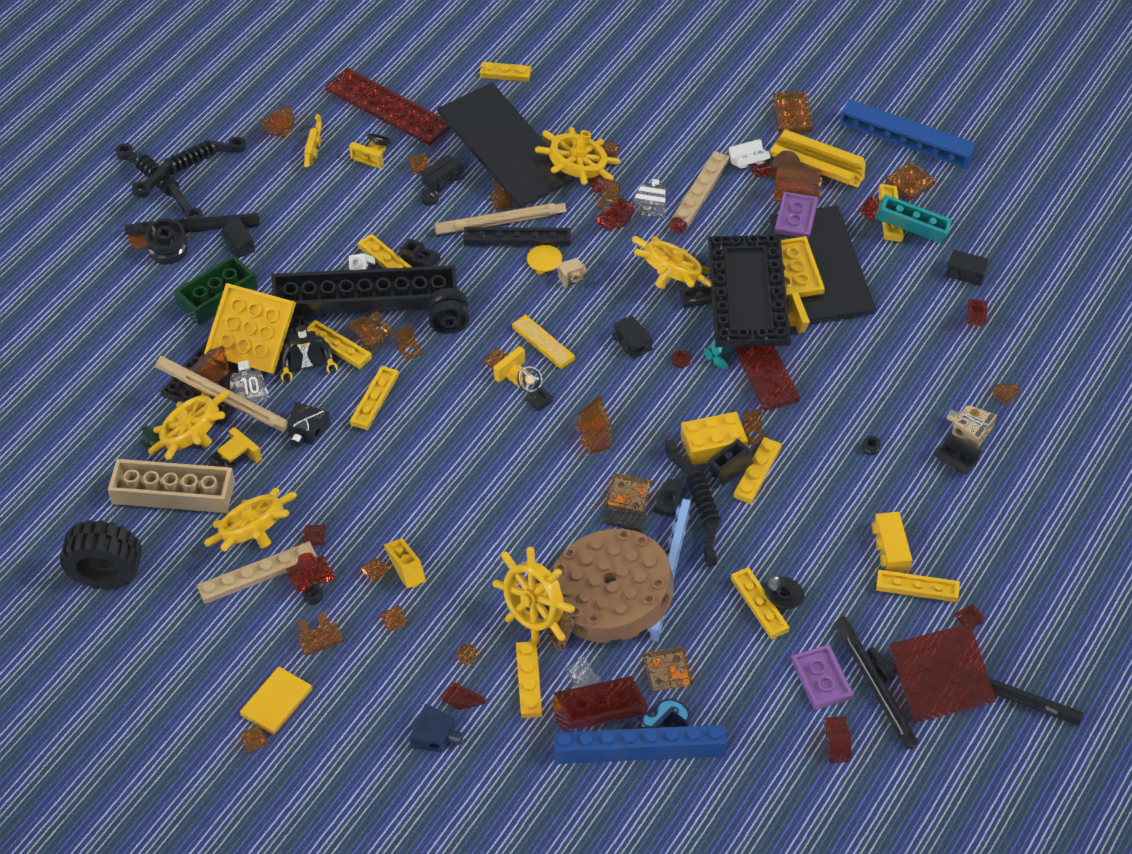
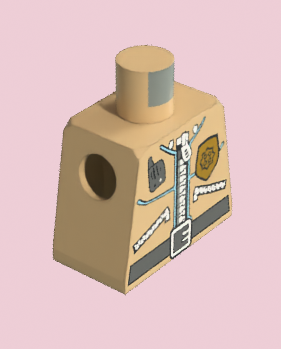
[946,405,997,449]

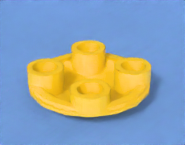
[527,245,562,275]

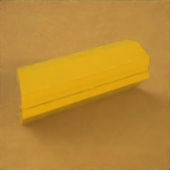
[769,129,866,187]

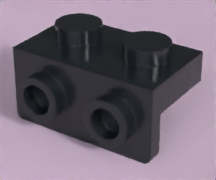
[933,433,982,474]

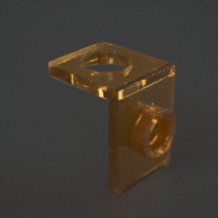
[597,178,620,213]
[396,324,422,360]
[742,409,766,445]

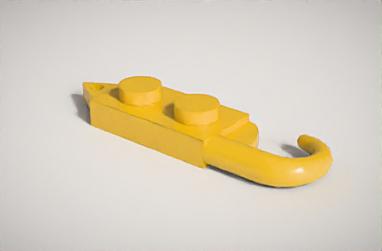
[304,114,322,167]

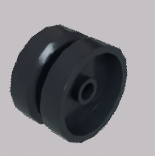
[145,218,188,264]
[427,288,469,334]

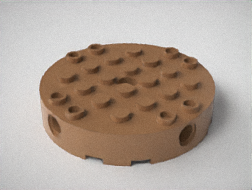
[551,529,674,643]

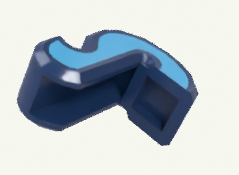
[640,698,692,729]

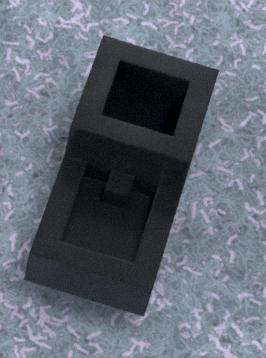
[399,239,441,267]

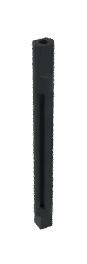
[125,213,260,235]
[834,616,919,749]
[927,656,1084,726]

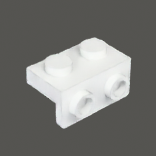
[728,139,770,168]

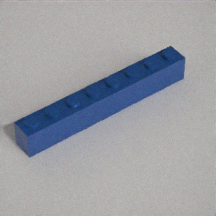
[840,99,977,169]
[554,725,727,764]

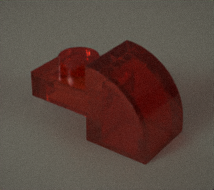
[596,198,635,231]
[965,299,987,326]
[824,716,851,763]

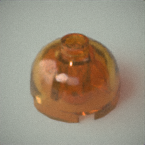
[260,105,295,137]

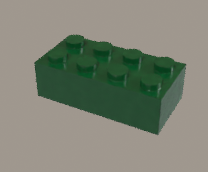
[174,255,258,326]

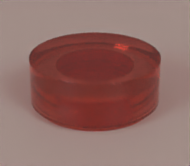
[669,217,687,234]
[672,350,691,368]

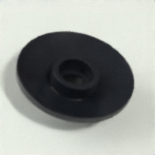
[764,576,804,609]

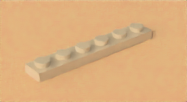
[671,151,730,229]
[197,541,318,604]

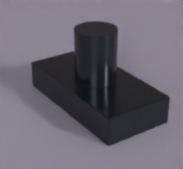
[654,478,686,518]

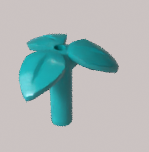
[704,341,735,370]

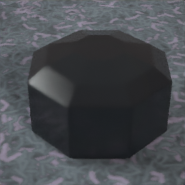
[303,584,323,605]

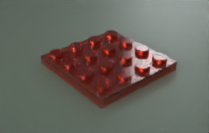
[889,623,996,723]

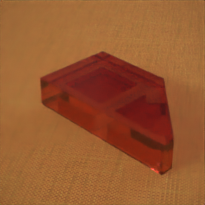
[442,682,486,710]

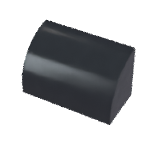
[221,217,255,258]

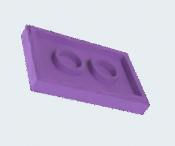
[774,192,819,239]
[791,644,854,710]

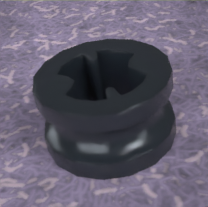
[862,436,881,455]

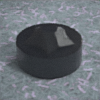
[421,189,439,206]

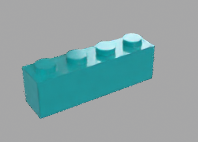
[875,194,952,243]

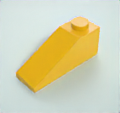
[384,538,426,588]

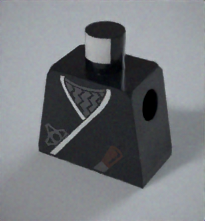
[287,402,331,447]

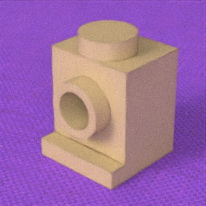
[558,258,587,288]

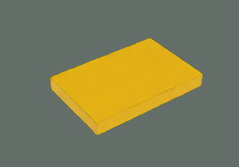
[240,666,312,735]

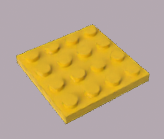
[781,236,825,300]
[204,283,296,374]

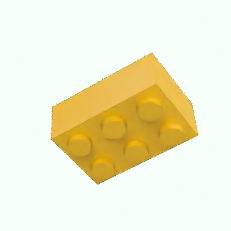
[681,412,748,466]

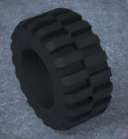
[59,520,142,590]

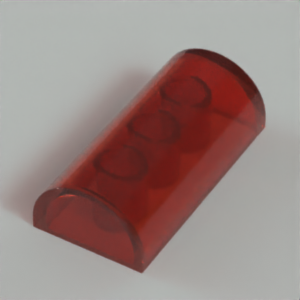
[553,676,648,732]

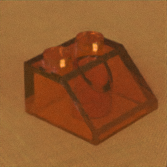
[188,345,229,393]
[576,396,611,454]

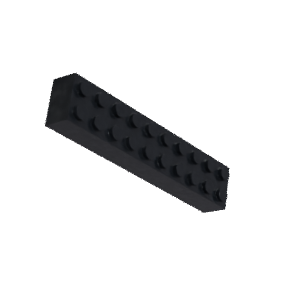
[271,265,457,316]

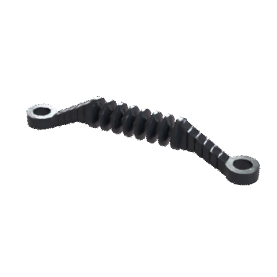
[132,137,246,198]
[116,143,203,219]
[665,439,722,567]

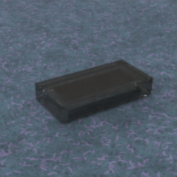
[603,504,646,532]

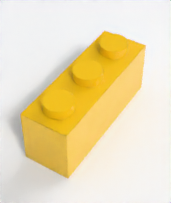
[872,512,912,573]

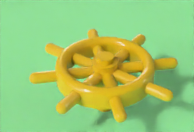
[535,127,620,185]
[632,236,711,289]
[148,390,229,460]
[204,488,297,552]
[492,546,575,644]

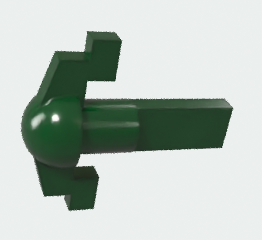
[139,426,160,447]

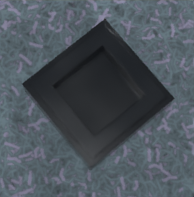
[526,387,553,411]

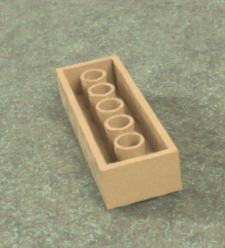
[108,459,235,513]

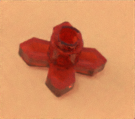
[286,553,335,593]

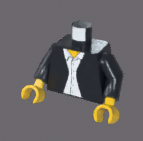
[280,325,338,381]

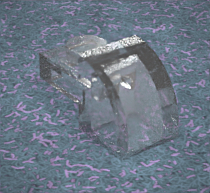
[565,657,608,704]

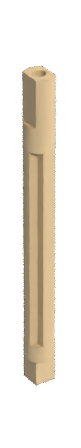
[434,203,566,236]
[155,356,288,433]

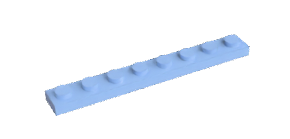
[647,499,691,642]

